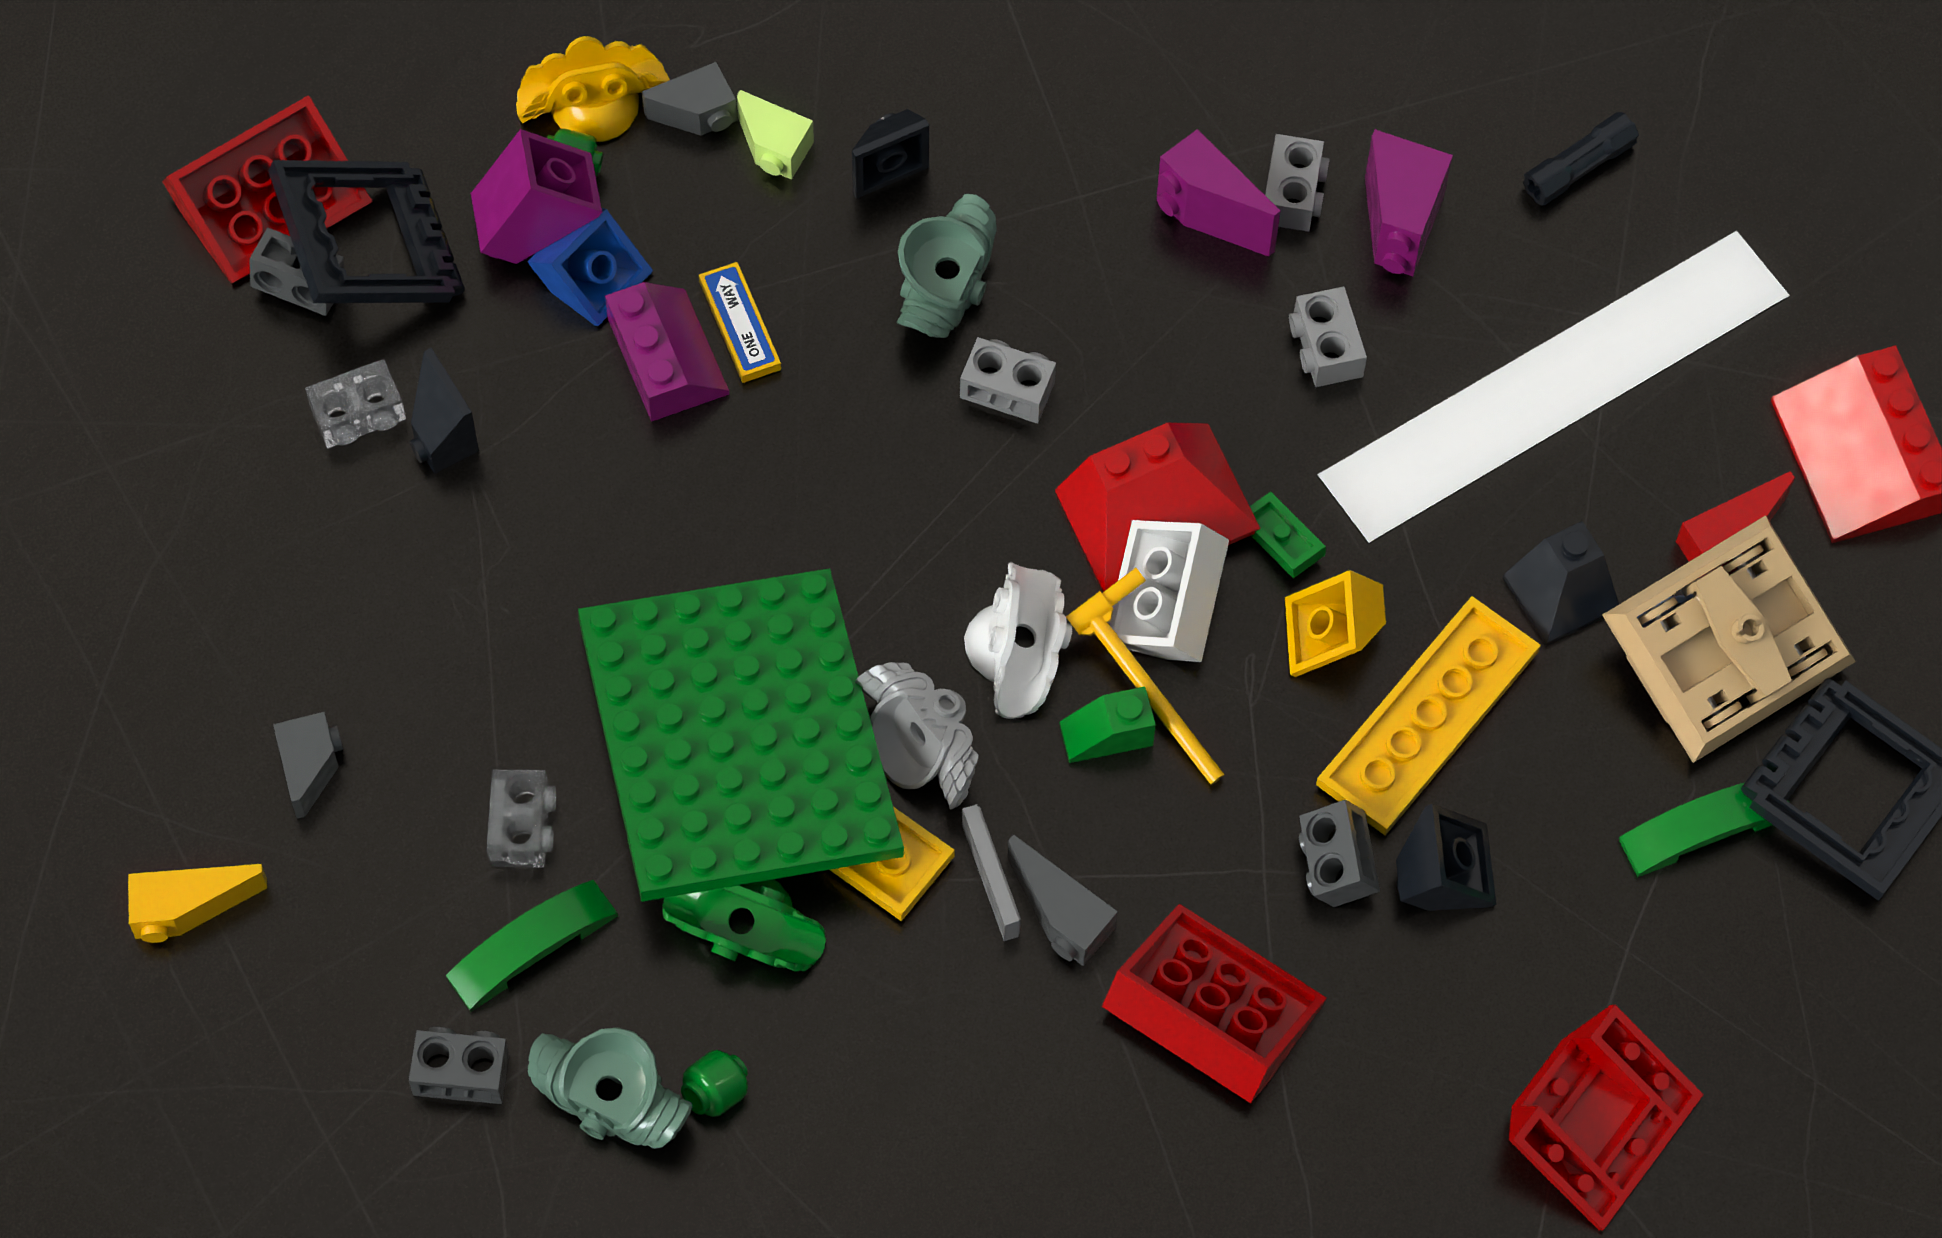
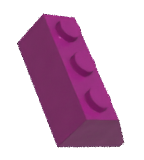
[605,282,729,422]

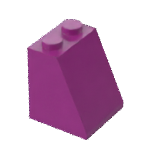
[471,129,602,264]
[1365,129,1453,276]

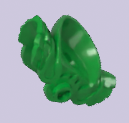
[663,879,826,971]

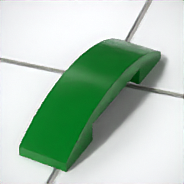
[1619,782,1789,877]
[446,880,618,1012]

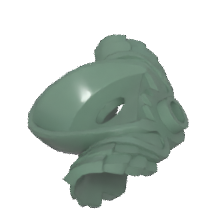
[897,194,997,338]
[528,1027,692,1148]

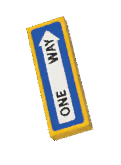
[699,262,781,383]

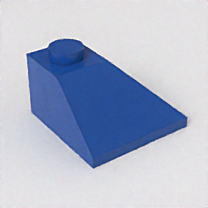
[527,208,653,326]

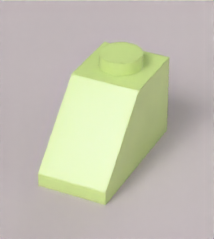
[737,90,814,180]

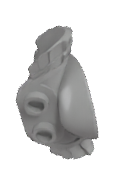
[855,662,979,810]

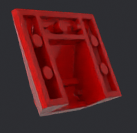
[1055,422,1260,592]
[1509,1004,1704,1230]

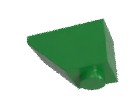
[1059,686,1156,763]

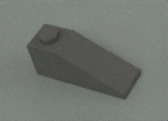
[1007,835,1118,966]

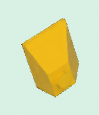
[1285,570,1386,677]

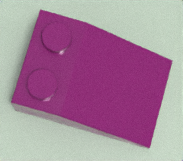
[1156,129,1281,257]

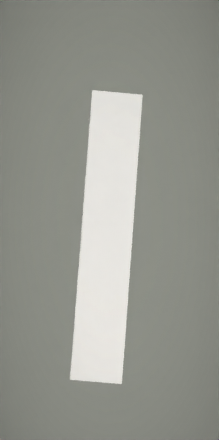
[1317,231,1790,543]

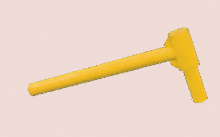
[1066,567,1224,785]

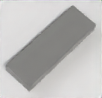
[962,804,1021,941]

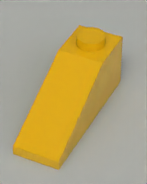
[128,864,267,943]

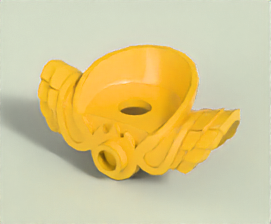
[516,36,670,142]

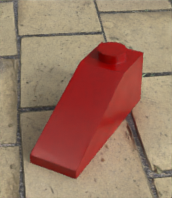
[1676,471,1795,578]

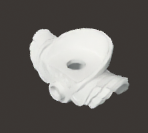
[964,562,1072,719]

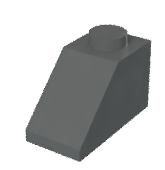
[642,62,738,136]
[273,712,343,818]

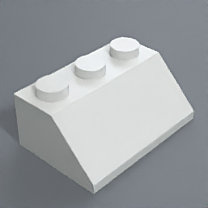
[1108,520,1229,662]

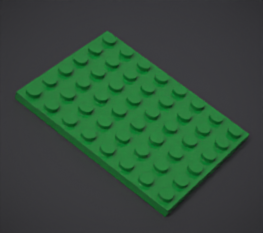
[578,568,904,902]

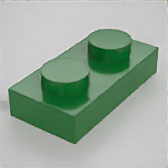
[1250,492,1326,578]

